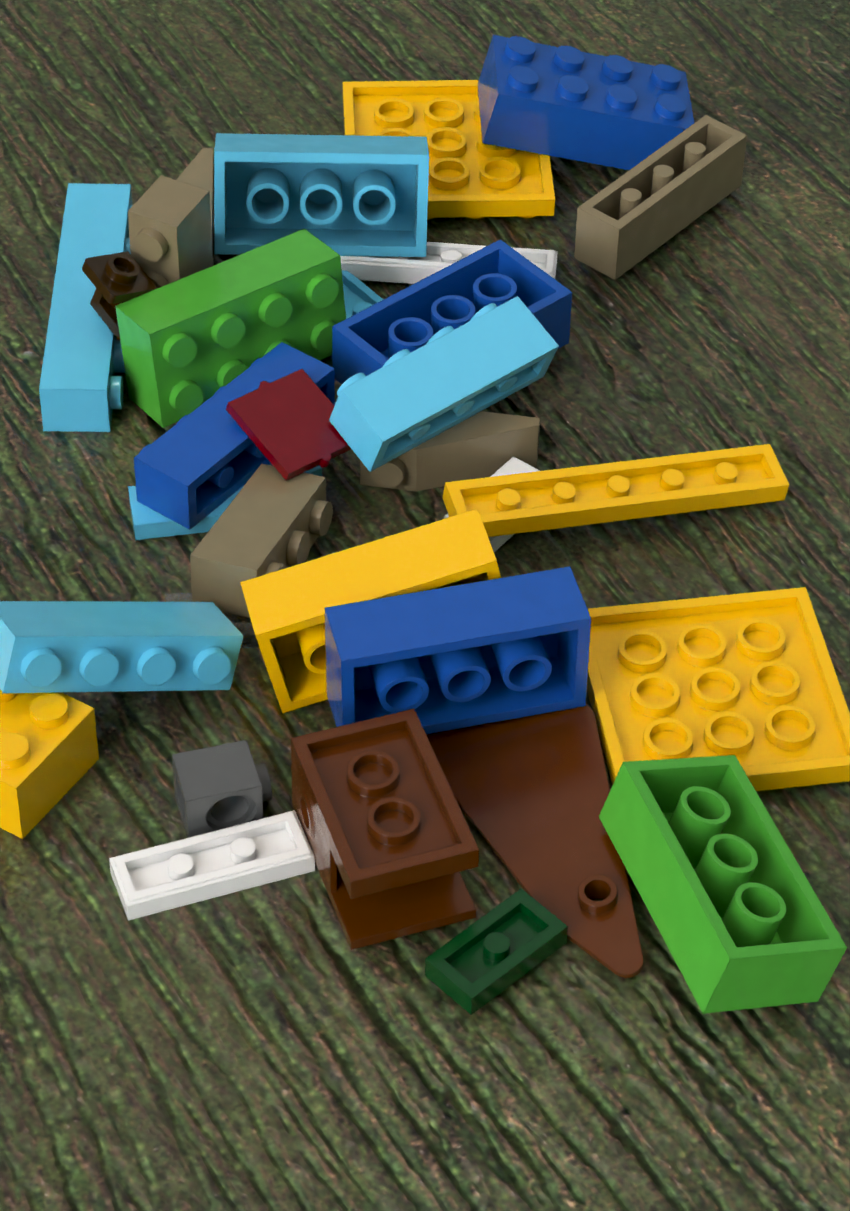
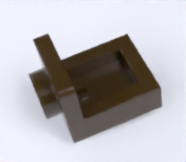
[82,251,157,341]

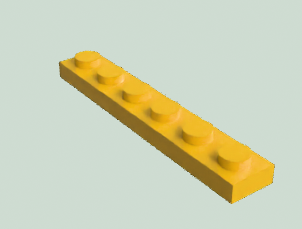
[443,444,789,537]

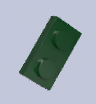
[425,888,568,1015]

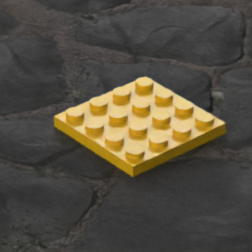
[343,80,555,220]
[587,587,850,791]

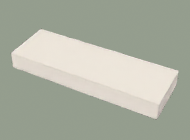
[109,810,315,921]

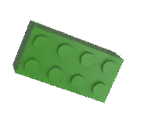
[115,229,346,428]
[599,755,847,1014]

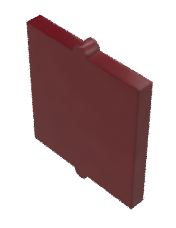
[226,369,351,481]

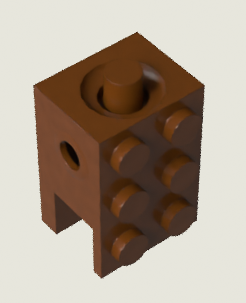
[291,709,479,950]

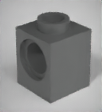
[172,740,272,838]

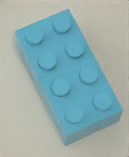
[214,133,429,257]

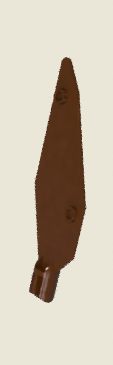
[426,703,644,978]

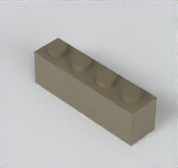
[574,115,747,280]

